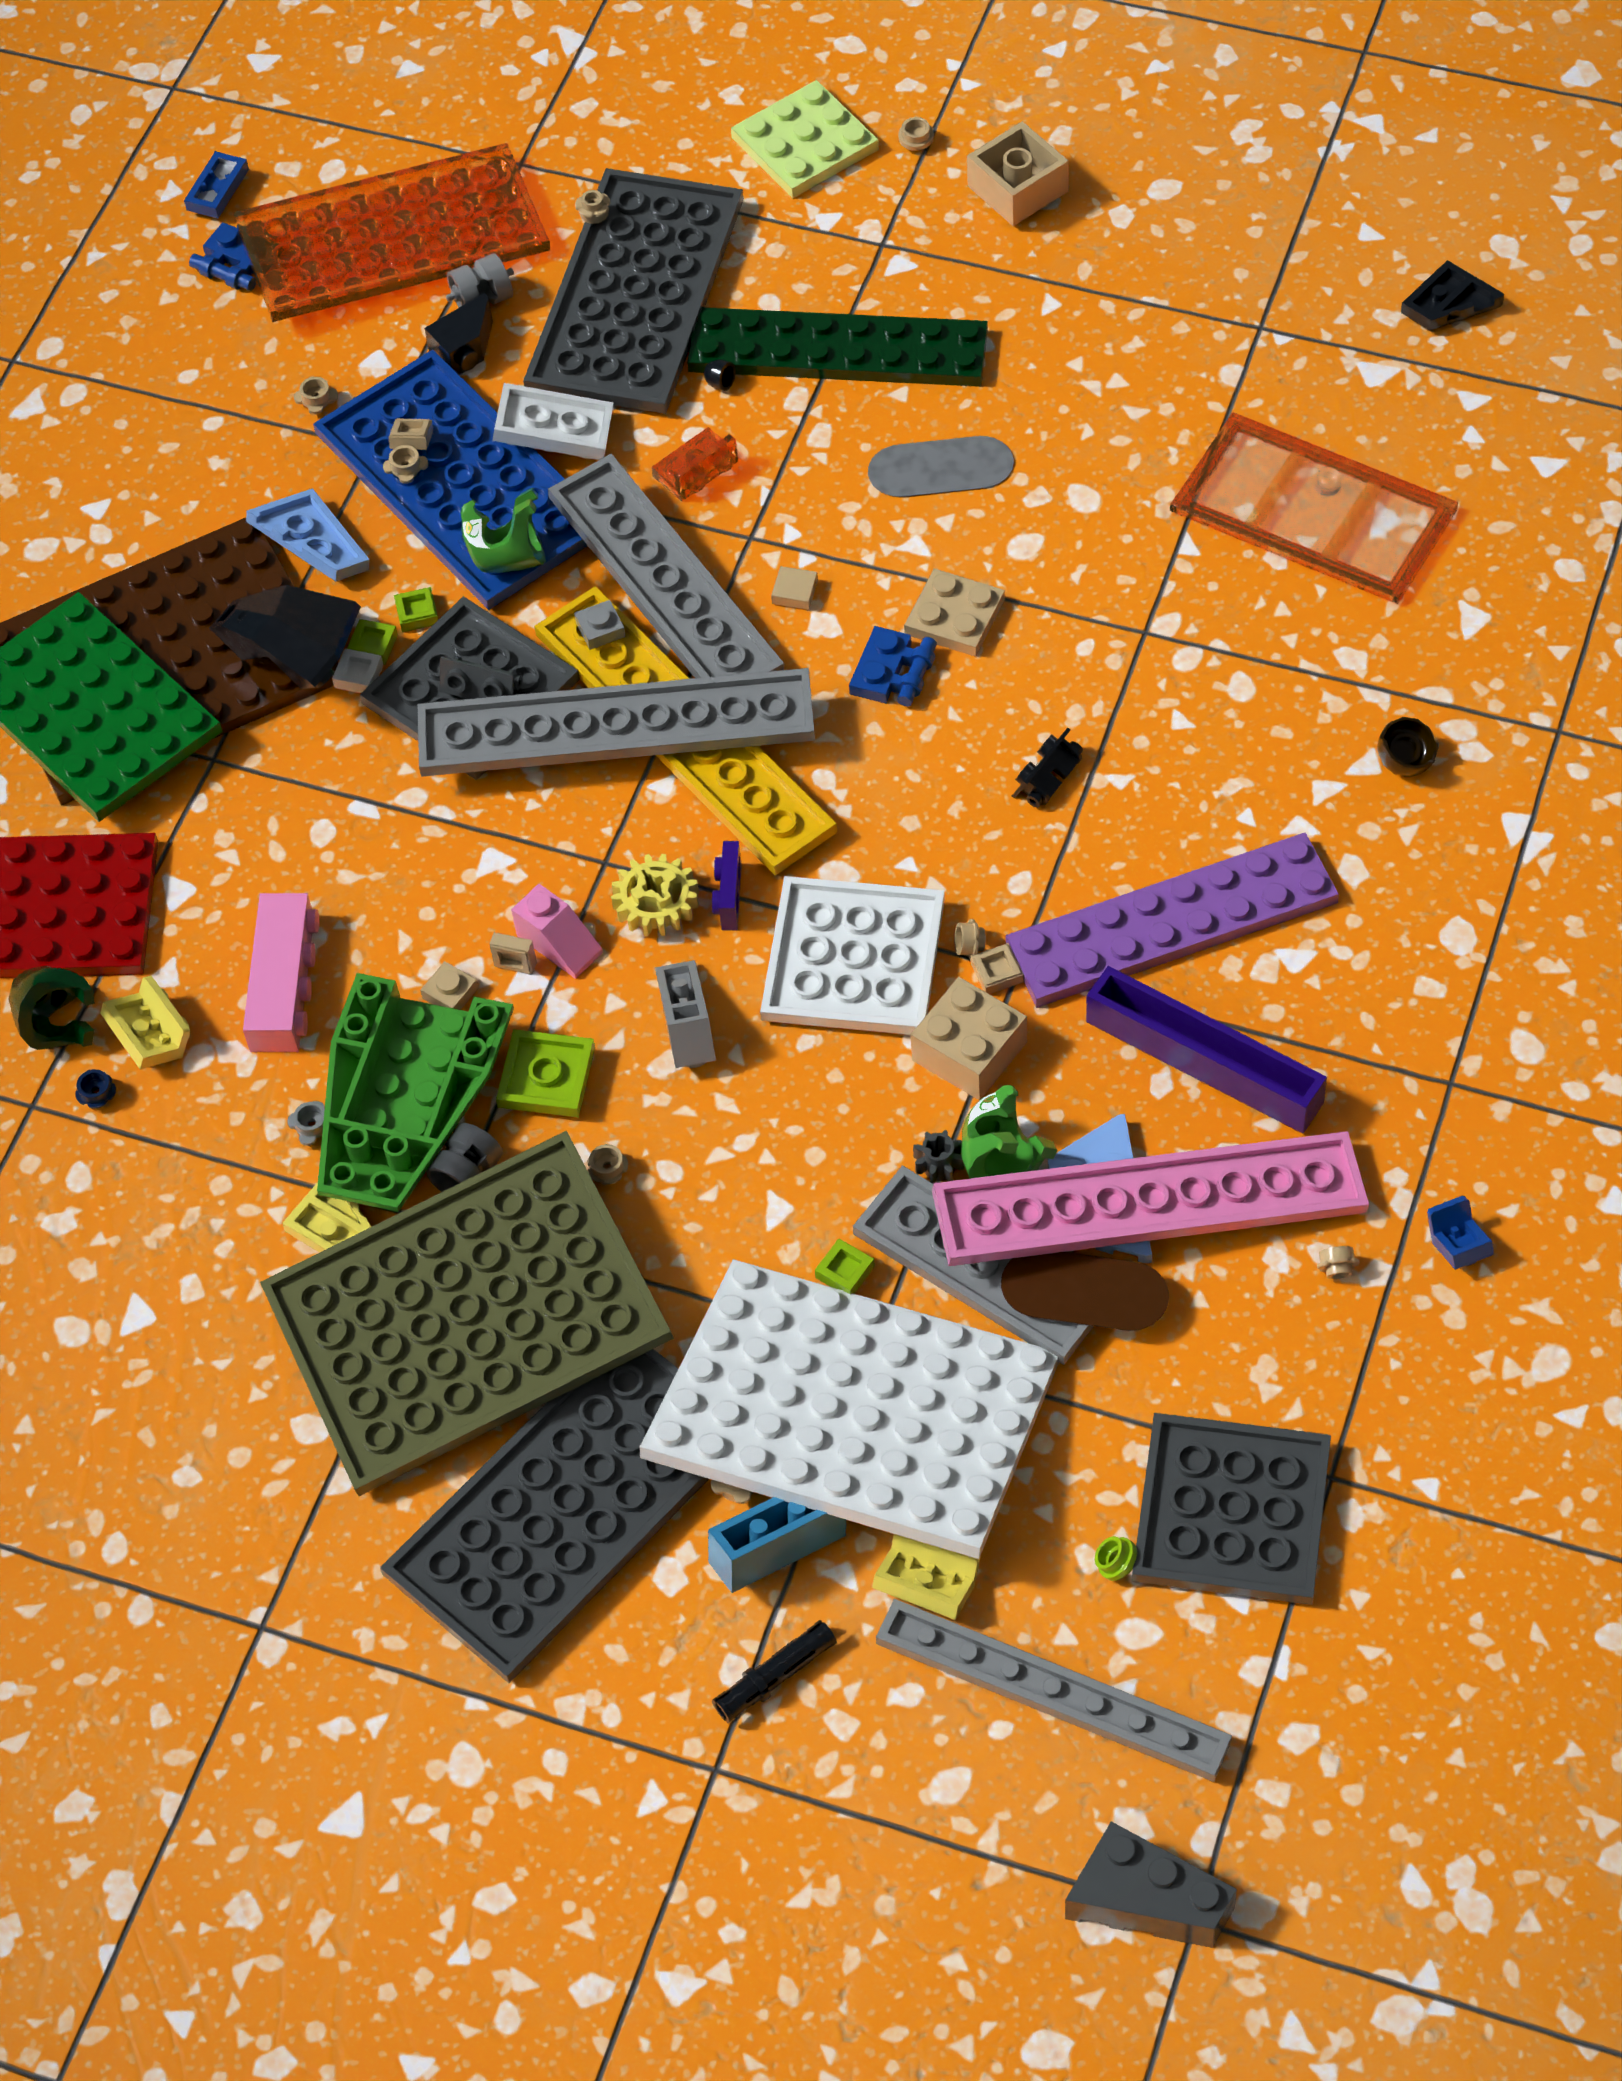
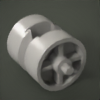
[445,253,514,308]

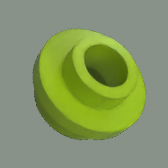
[1094,1536,1137,1581]

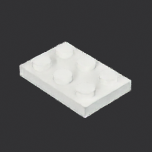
[493,383,614,460]

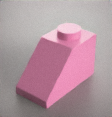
[511,884,603,979]

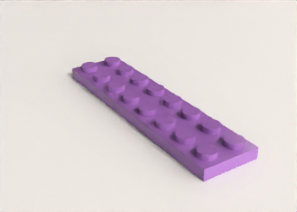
[1006,832,1339,1008]

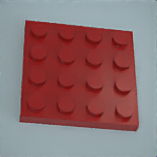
[0,833,158,978]

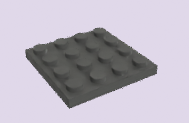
[360,596,580,780]
[1132,1413,1331,1605]

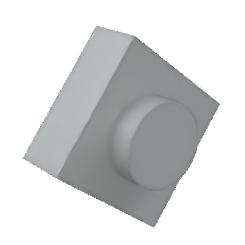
[574,600,625,650]

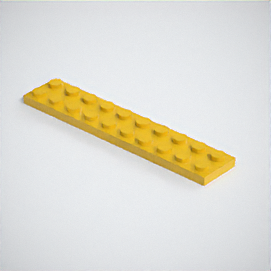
[534,586,837,876]

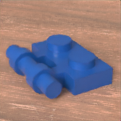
[189,222,284,291]
[849,626,937,707]

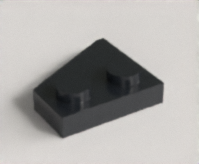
[1401,260,1504,330]

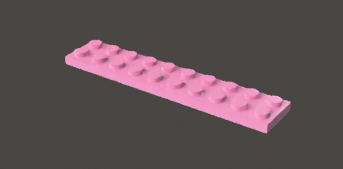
[932,1131,1369,1266]

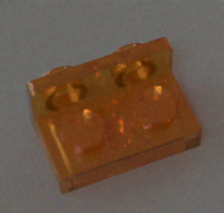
[651,427,738,502]

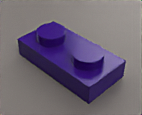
[712,841,742,930]

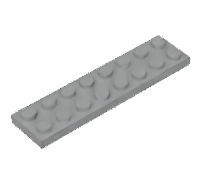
[548,454,784,678]

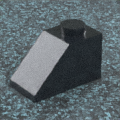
[424,293,493,375]

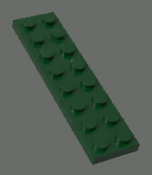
[687,307,988,387]

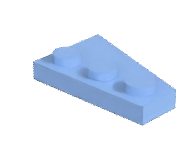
[246,488,369,582]

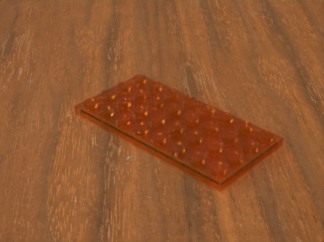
[233,143,550,322]

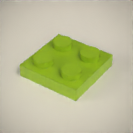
[496,1029,595,1118]

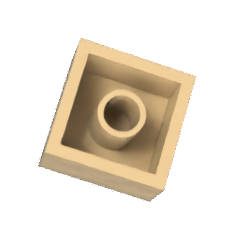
[967,121,1069,226]
[910,976,1027,1100]

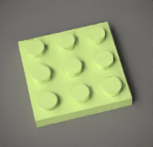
[731,80,879,199]

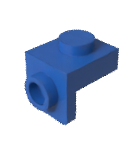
[1427,1196,1494,1270]

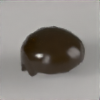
[1377,717,1439,777]

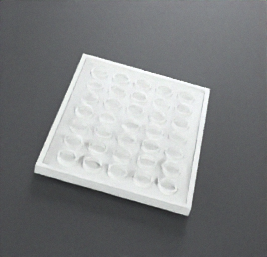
[640,1259,1059,1559]

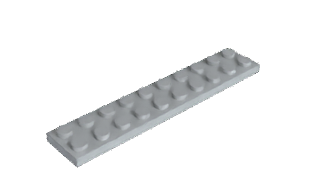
[417,668,815,777]

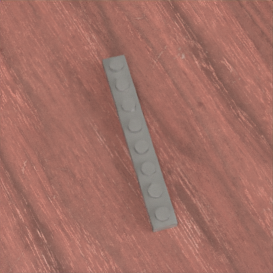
[876,1599,1232,1782]

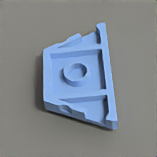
[1048,1114,1152,1264]

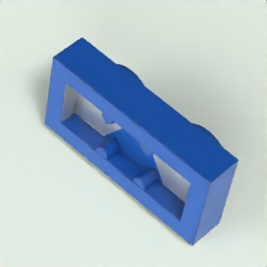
[184,151,249,219]

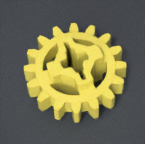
[611,854,699,936]

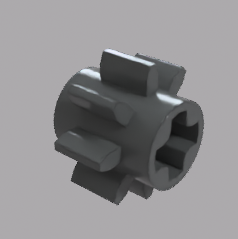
[913,1130,965,1183]

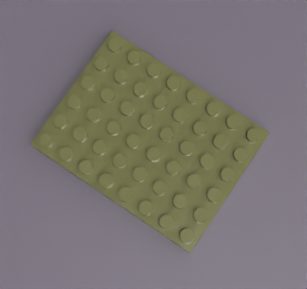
[260,1130,674,1496]

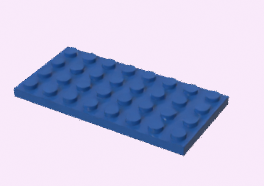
[313,349,588,610]

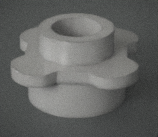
[287,1101,325,1146]

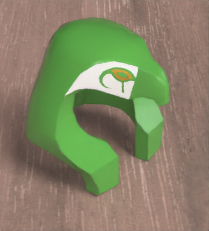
[460,488,546,573]
[961,1085,1057,1179]

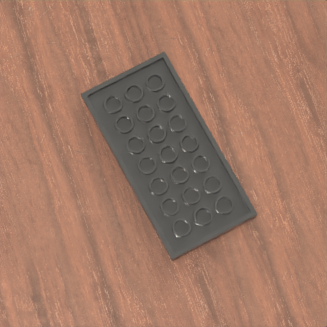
[523,168,744,414]
[380,1349,709,1683]

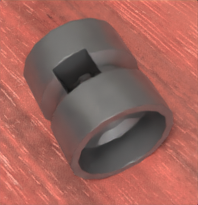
[426,1123,503,1192]

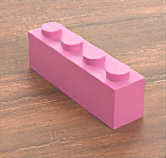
[243,893,319,1052]

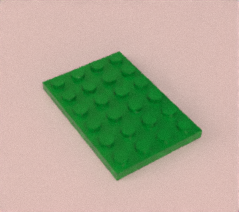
[0,592,223,822]

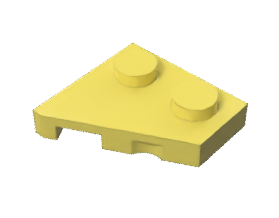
[282,1182,371,1253]

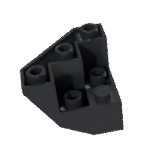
[209,585,361,689]

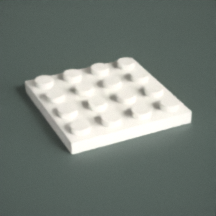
[760,876,945,1035]

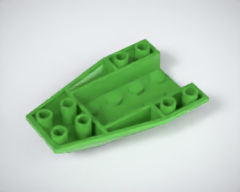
[317,973,514,1212]

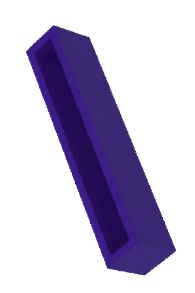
[1086,966,1327,1134]

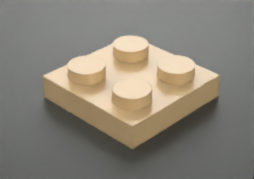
[904,568,1005,657]

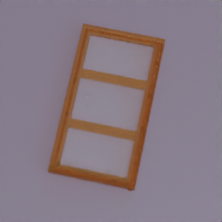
[1170,412,1458,604]

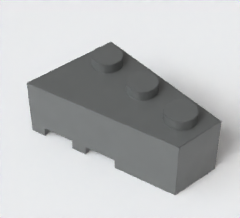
[1065,1821,1237,1948]

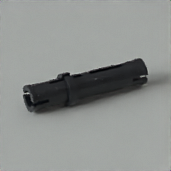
[712,1620,837,1724]

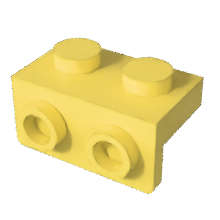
[100,976,190,1069]
[872,1534,981,1620]

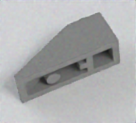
[655,960,716,1068]

